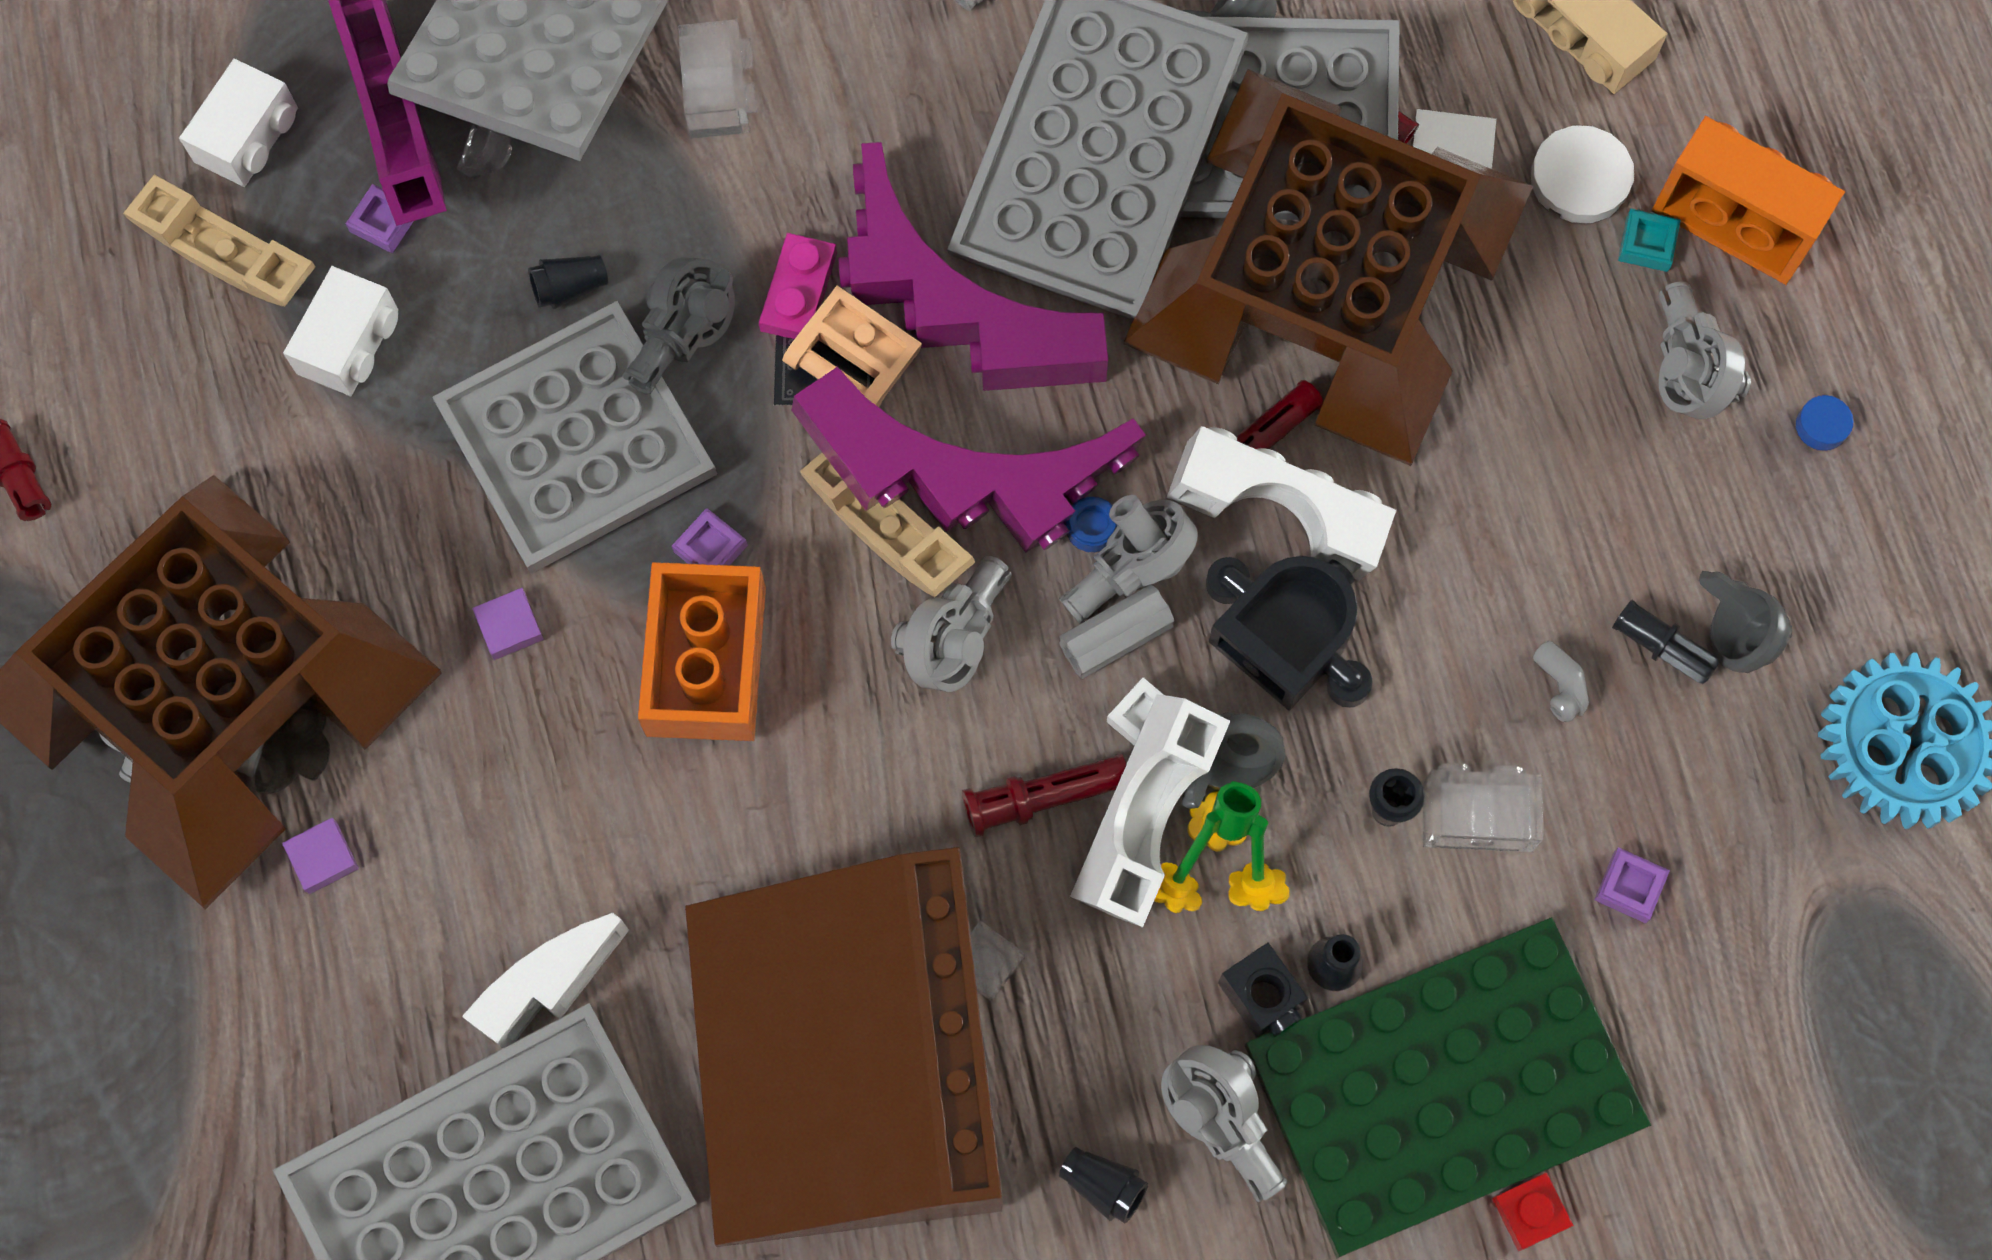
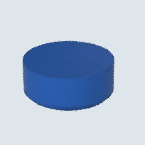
[1796,395,1854,451]
[1066,497,1117,552]

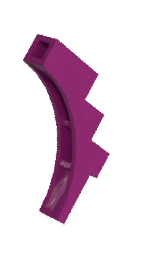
[328,0,447,226]
[839,142,1108,391]
[791,367,1146,553]

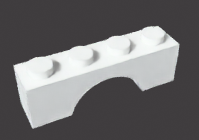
[1166,426,1396,580]
[1070,694,1230,927]

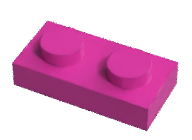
[759,233,837,339]

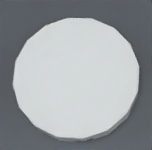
[1531,125,1634,223]

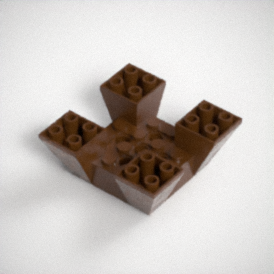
[1124,69,1533,466]
[0,475,442,910]

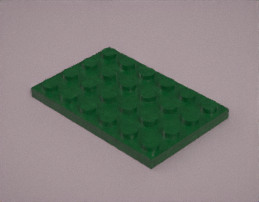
[1245,917,1651,1258]

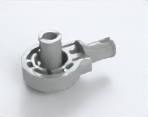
[1658,281,1751,419]
[1058,495,1198,624]
[891,556,1012,692]
[1161,1045,1288,1202]

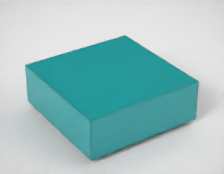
[1618,208,1681,272]

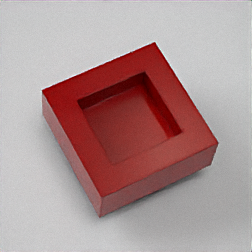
[1492,1172,1574,1252]

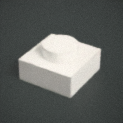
[1107,678,1164,746]

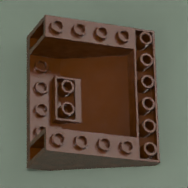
[685,847,1002,1247]

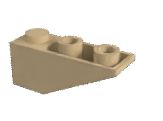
[1513,0,1668,94]

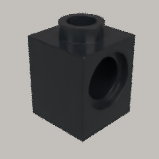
[1218,942,1308,1038]

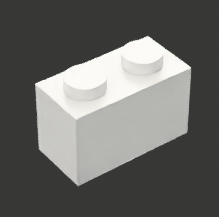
[179,59,298,187]
[283,266,398,396]

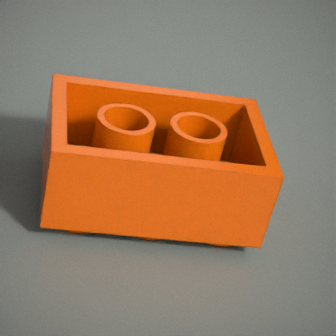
[1651,115,1845,285]
[638,562,766,741]

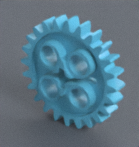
[1818,652,1992,829]

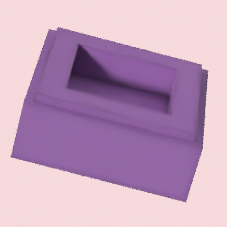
[346,184,414,253]
[672,508,748,565]
[472,588,544,660]
[282,818,359,894]
[1594,847,1670,923]

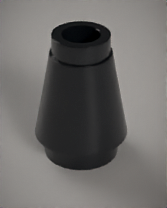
[528,255,608,309]
[1369,768,1425,827]
[1307,934,1363,991]
[1059,1147,1148,1223]

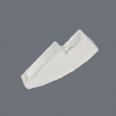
[462,913,629,1048]

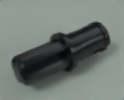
[1612,600,1720,684]

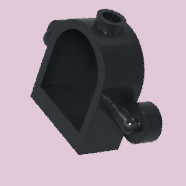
[1206,556,1372,711]

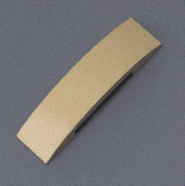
[123,174,316,307]
[800,453,975,597]

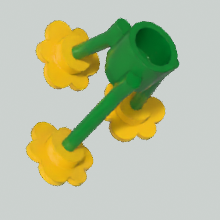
[1154,781,1290,913]

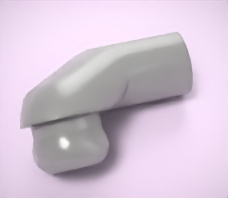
[1533,641,1589,722]

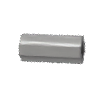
[1059,584,1175,679]

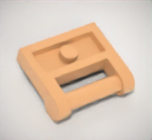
[782,285,922,407]

